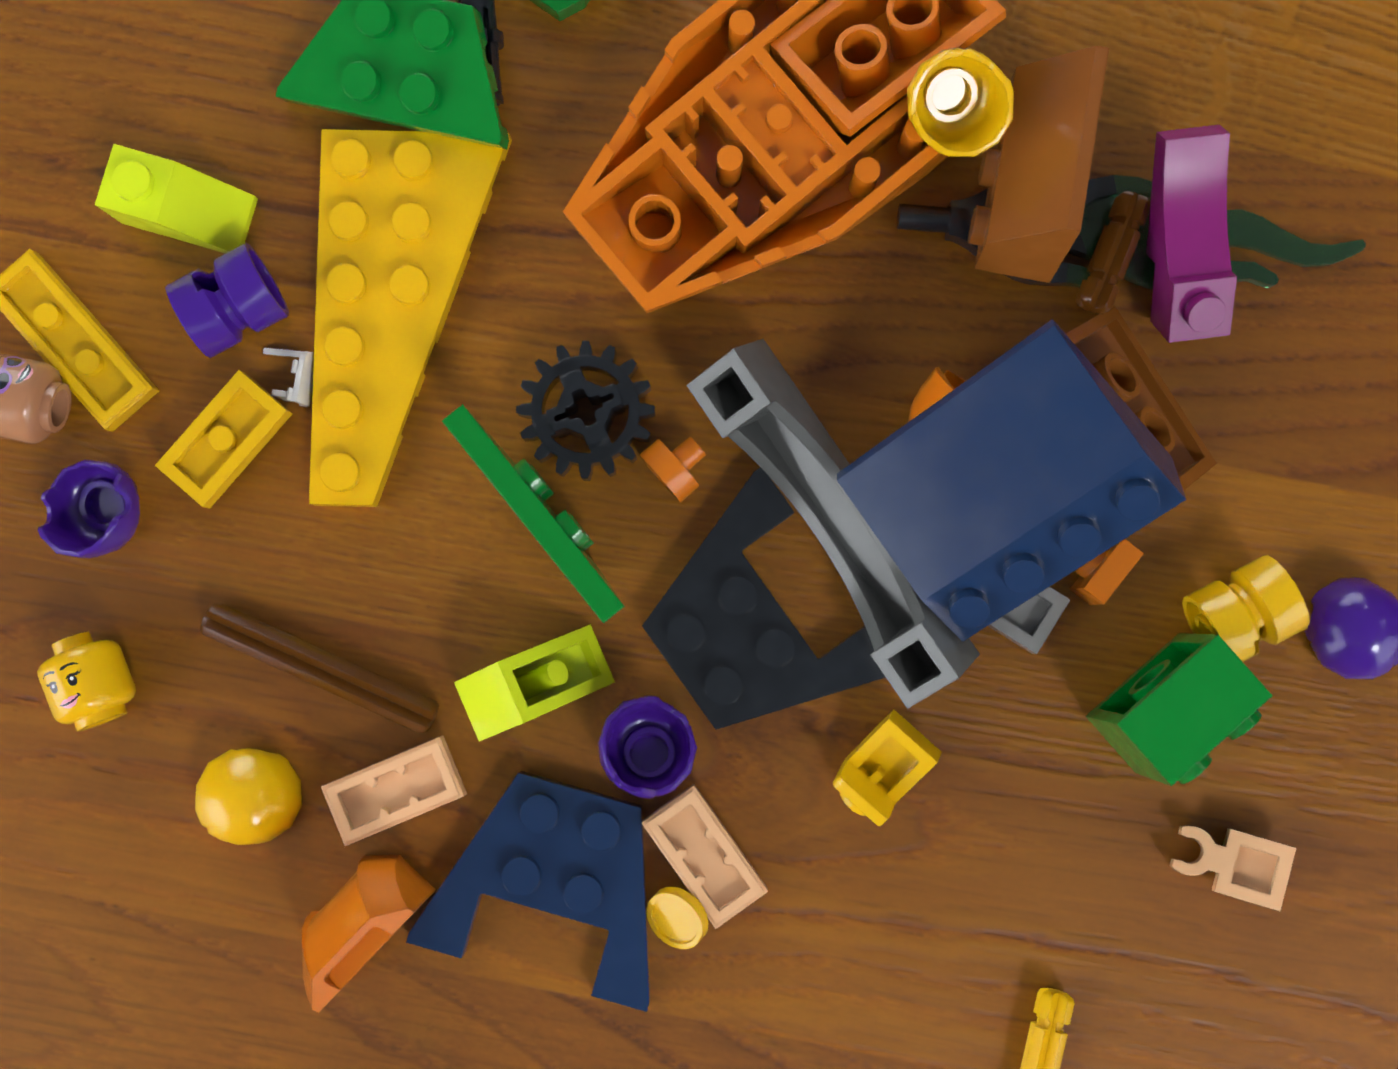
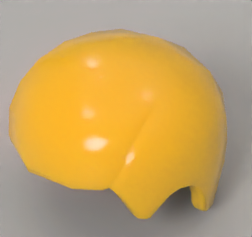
[907,48,1014,157]
[195,748,302,845]

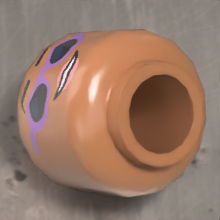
[0,354,72,444]

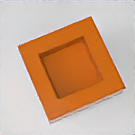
[1069,539,1144,605]

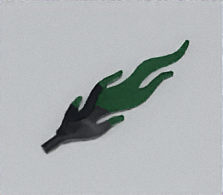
[896,175,1366,289]

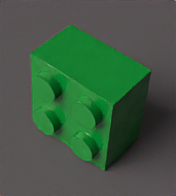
[1085,633,1273,786]

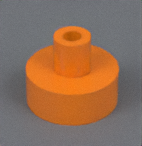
[639,436,706,503]

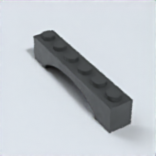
[686,339,980,709]

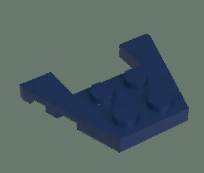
[406,771,650,1012]

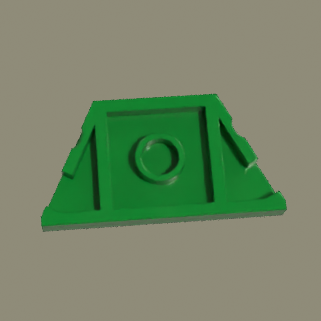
[276,0,509,149]
[442,404,625,623]

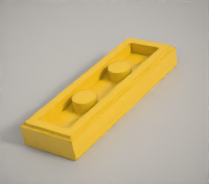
[0,249,159,432]

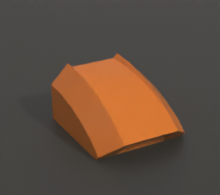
[302,855,436,1013]

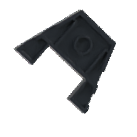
[642,467,886,730]

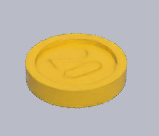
[646,887,709,949]

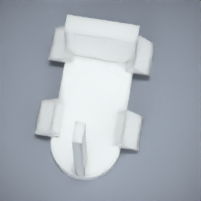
[263,348,314,408]

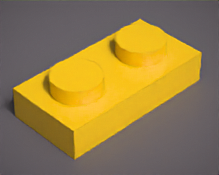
[155,370,293,509]

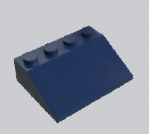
[837,319,1186,642]

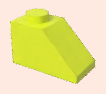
[95,144,258,253]
[454,624,615,742]

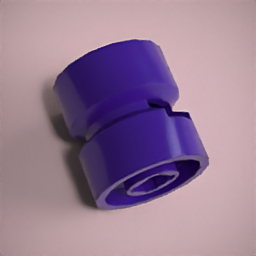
[165,242,289,358]

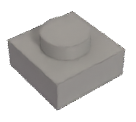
[988,587,1070,654]

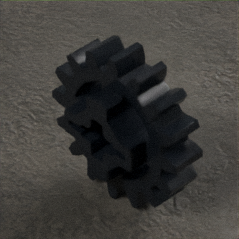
[516,341,655,481]

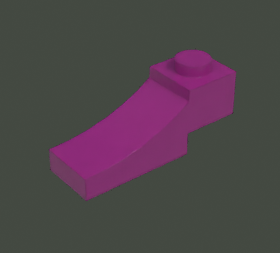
[1146,125,1237,343]

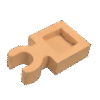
[1170,826,1296,911]

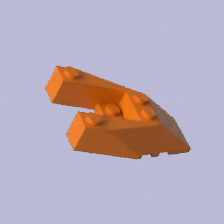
[563,0,948,313]

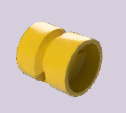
[1182,555,1310,662]

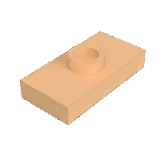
[321,735,467,846]
[641,784,768,929]

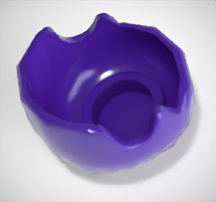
[38,459,140,558]
[1305,578,1398,679]
[598,696,697,799]

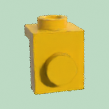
[832,709,942,826]

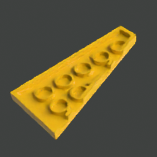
[309,129,512,507]

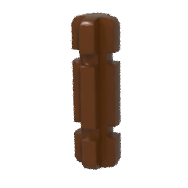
[1076,191,1150,315]

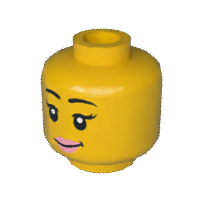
[37,632,136,732]

